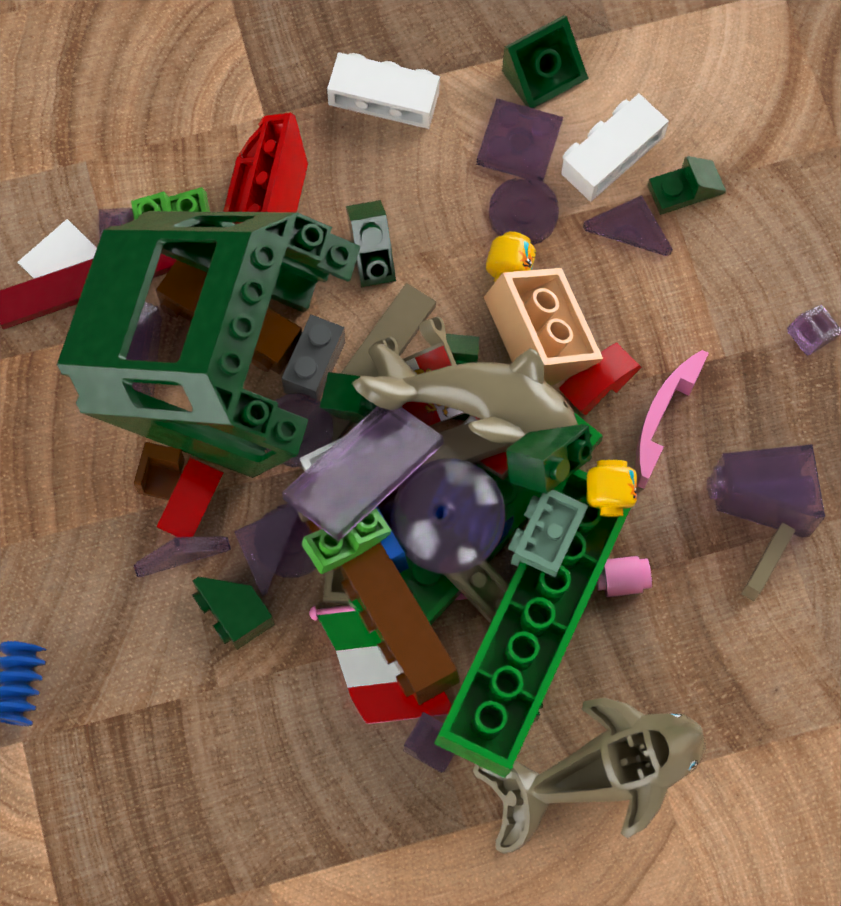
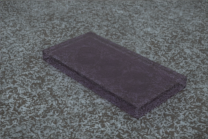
[282,406,444,541]

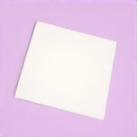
[18,219,97,278]

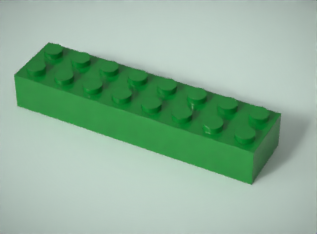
[434,469,631,778]

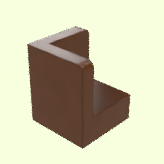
[134,442,185,500]

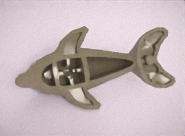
[352,344,578,444]
[473,697,706,854]

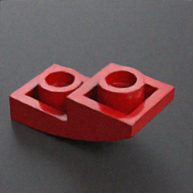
[558,342,642,415]
[156,456,224,543]

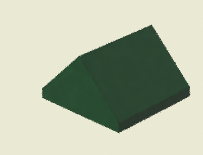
[502,15,589,110]

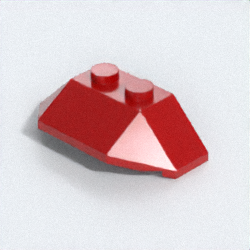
[223,112,308,224]

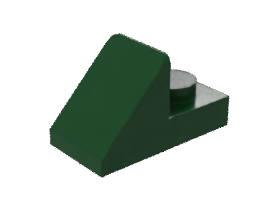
[647,156,726,215]

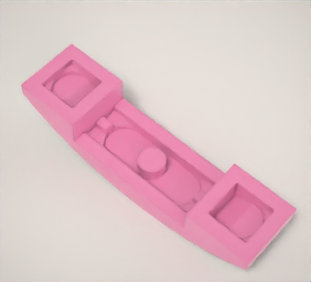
[635,350,709,489]

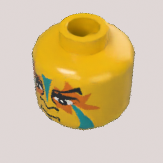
[486,232,536,282]
[587,460,637,517]

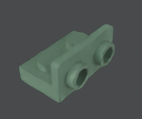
[508,490,588,577]

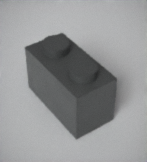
[282,314,345,405]

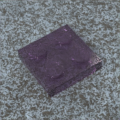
[476,98,563,184]

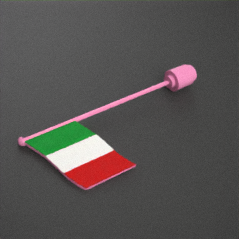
[309,556,652,724]

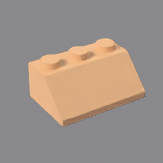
[484,268,603,385]

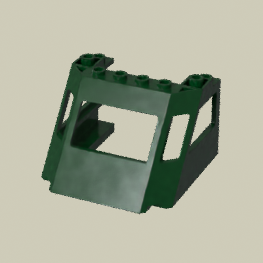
[57,211,361,478]

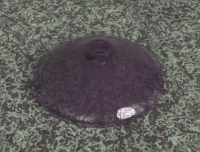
[391,458,505,574]

